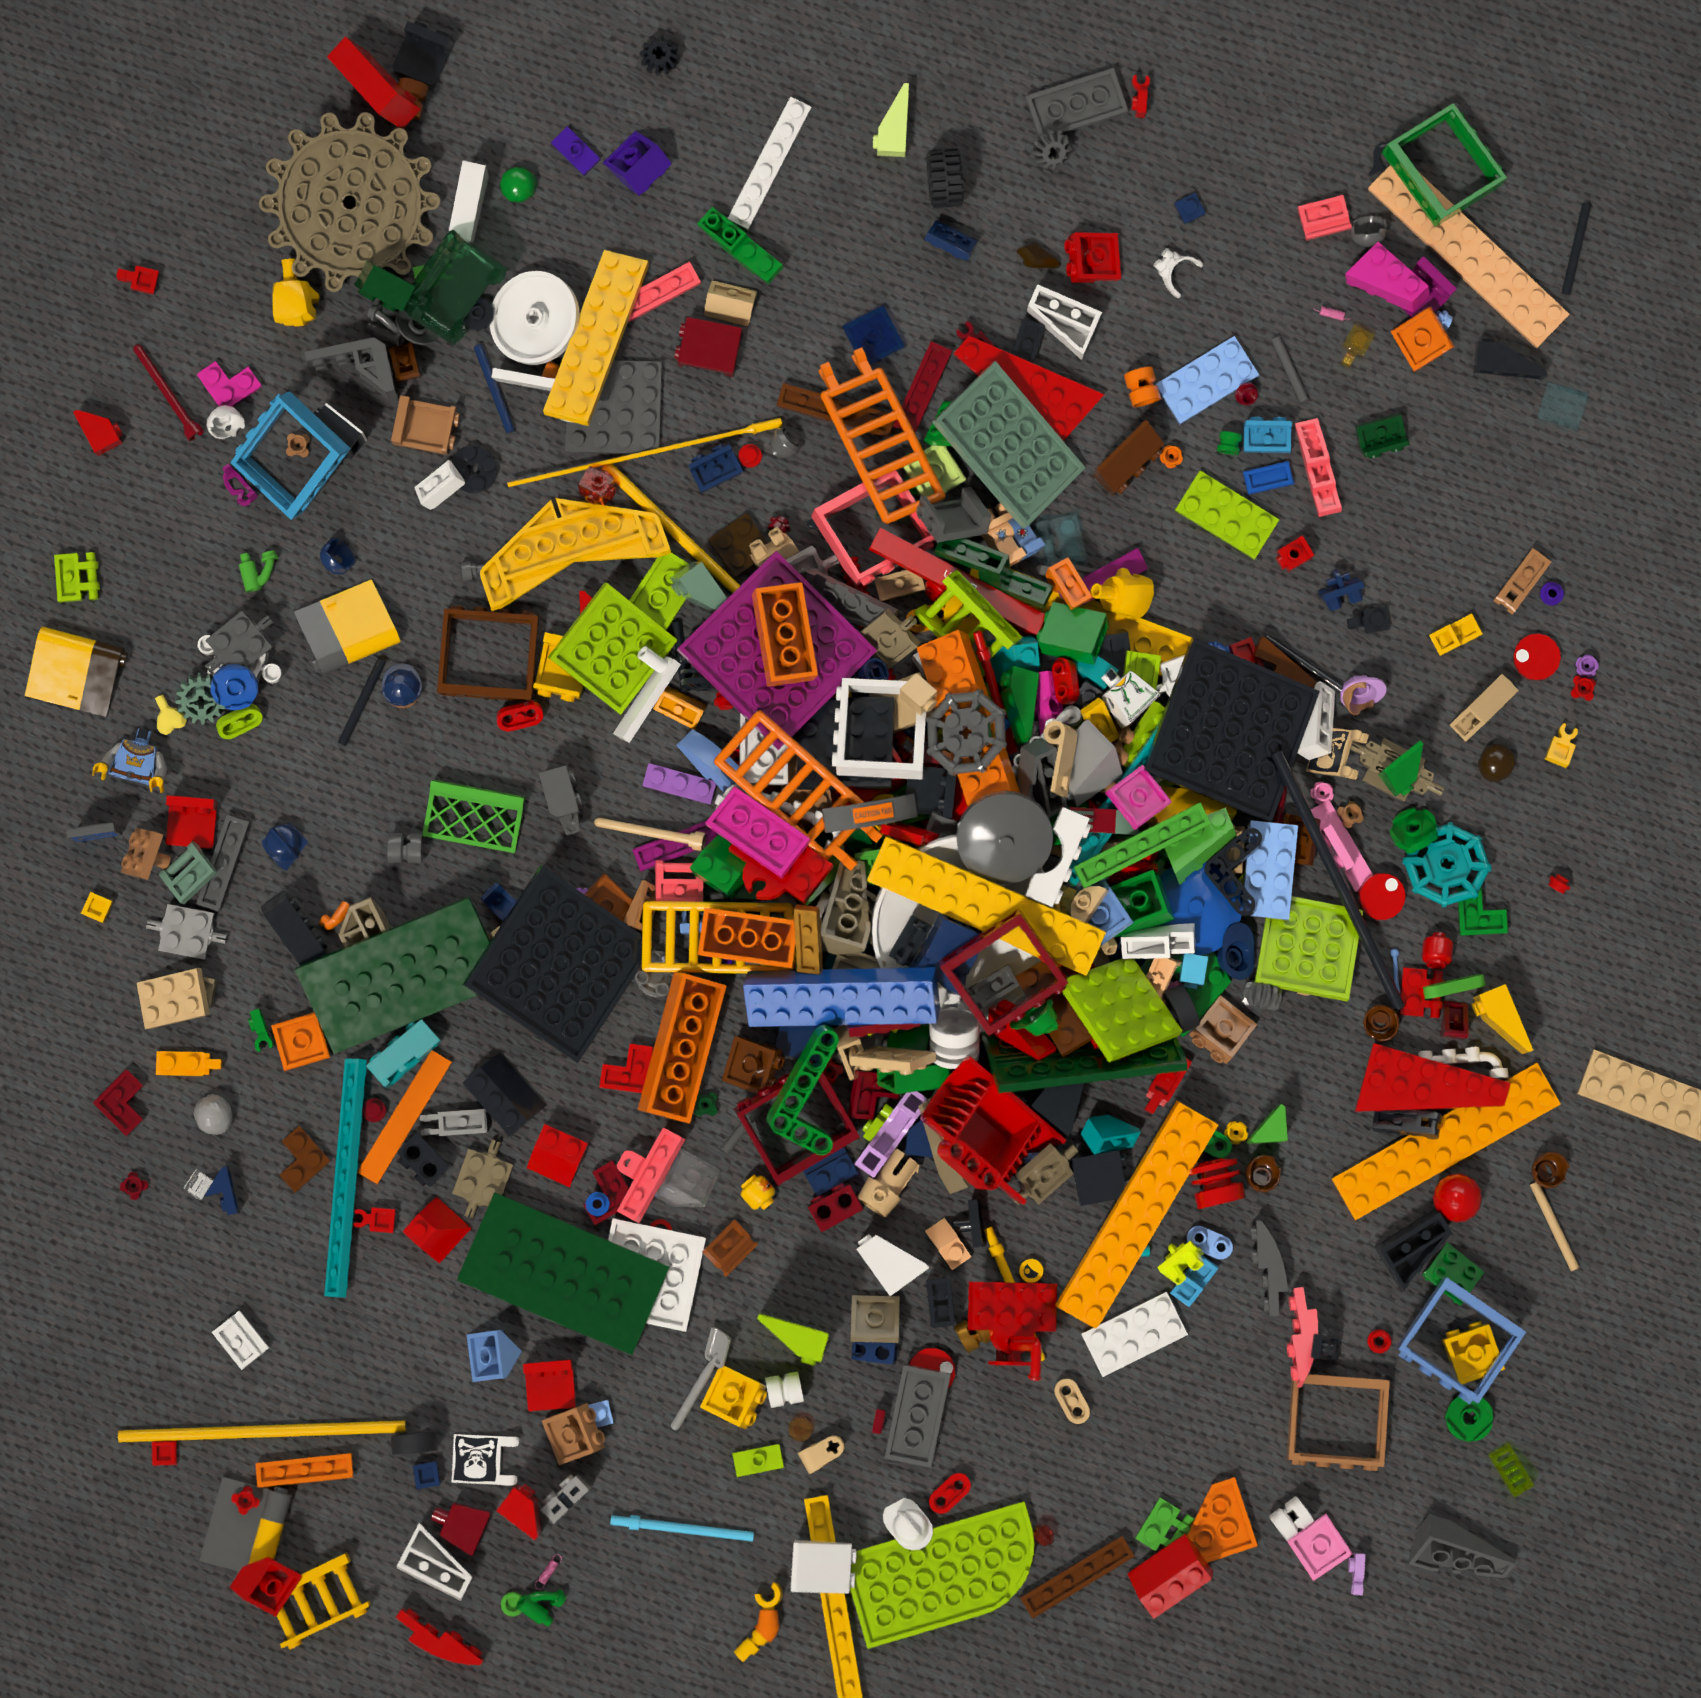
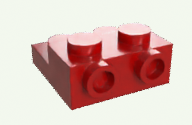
[1064,232,1121,283]

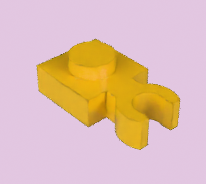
[1544,723,1578,768]

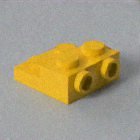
[1442,1321,1505,1385]
[700,1366,767,1429]

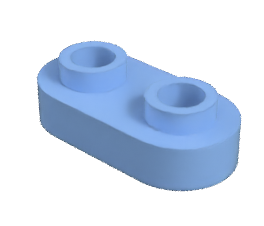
[1186,1226,1233,1259]

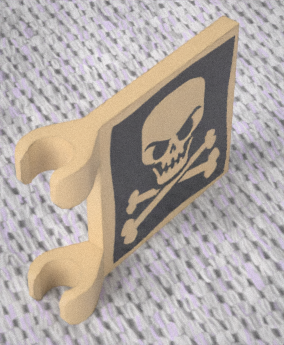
[1306,728,1369,780]

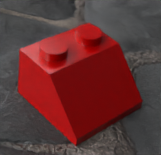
[526,1124,589,1187]

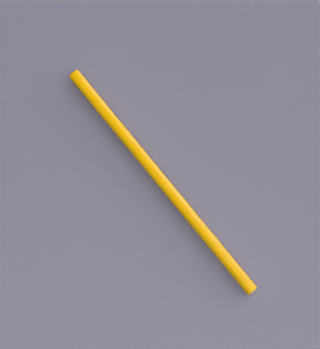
[602,464,740,594]
[118,1421,406,1442]

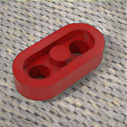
[1052,658,1079,705]
[496,701,543,732]
[929,1473,971,1514]

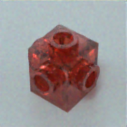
[578,466,617,505]

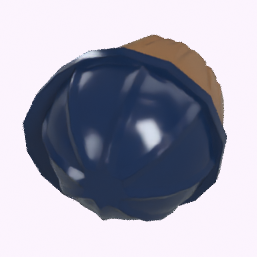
[382,664,422,708]

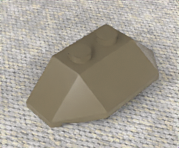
[339,897,391,947]

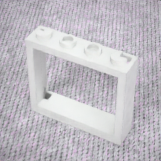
[832,678,928,780]

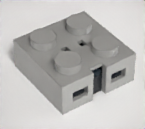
[541,1474,591,1523]

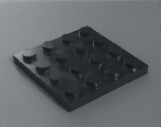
[797,697,895,790]

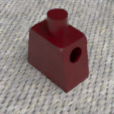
[431,1503,492,1556]

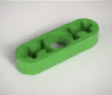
[1423,974,1486,999]

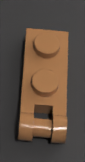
[1493,548,1551,615]

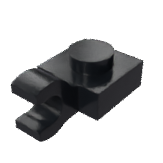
[1347,606,1390,634]

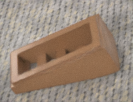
[623,880,655,933]

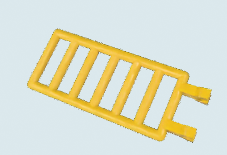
[642,901,797,974]

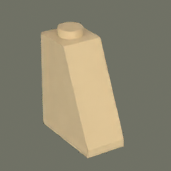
[1450,674,1519,741]

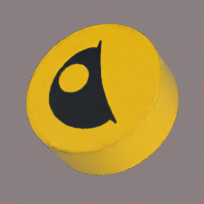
[1019,1259,1043,1283]

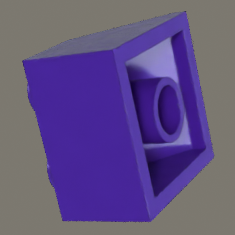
[603,131,672,196]

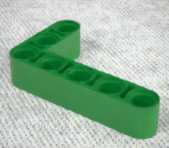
[767,1025,839,1155]

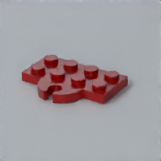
[728,844,833,904]

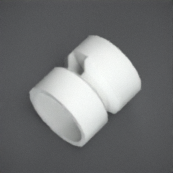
[765,1372,804,1408]
[1269,1496,1314,1541]

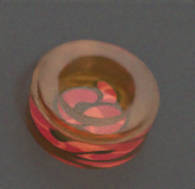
[789,1417,812,1441]

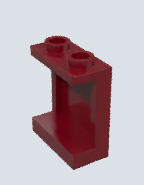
[674,317,742,377]

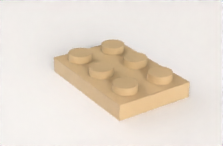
[137,968,210,1029]
[849,1046,936,1074]

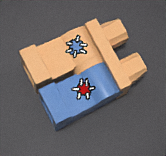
[981,503,1045,567]

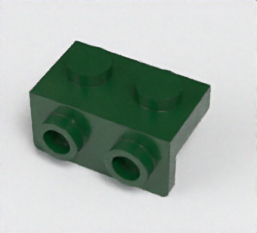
[1354,413,1410,458]

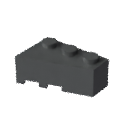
[1017,738,1068,818]

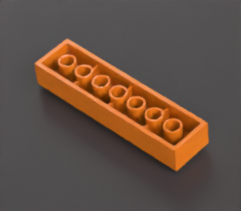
[917,630,1020,807]

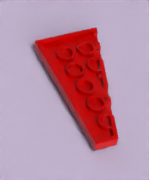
[953,336,1105,441]
[1354,1043,1511,1112]

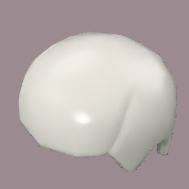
[207,405,245,439]

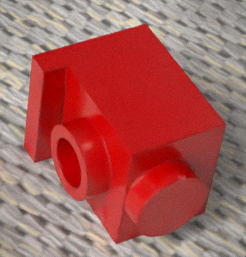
[1276,535,1315,573]

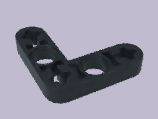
[1205,828,1264,917]

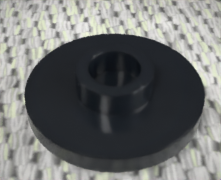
[462,298,495,331]

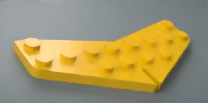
[480,498,671,611]

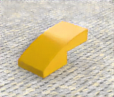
[1429,613,1483,656]

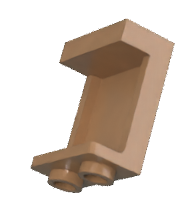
[391,395,460,455]

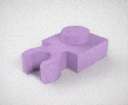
[1348,1553,1365,1595]

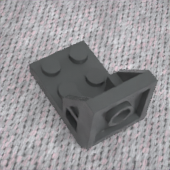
[305,337,398,400]

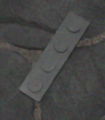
[196,815,250,912]

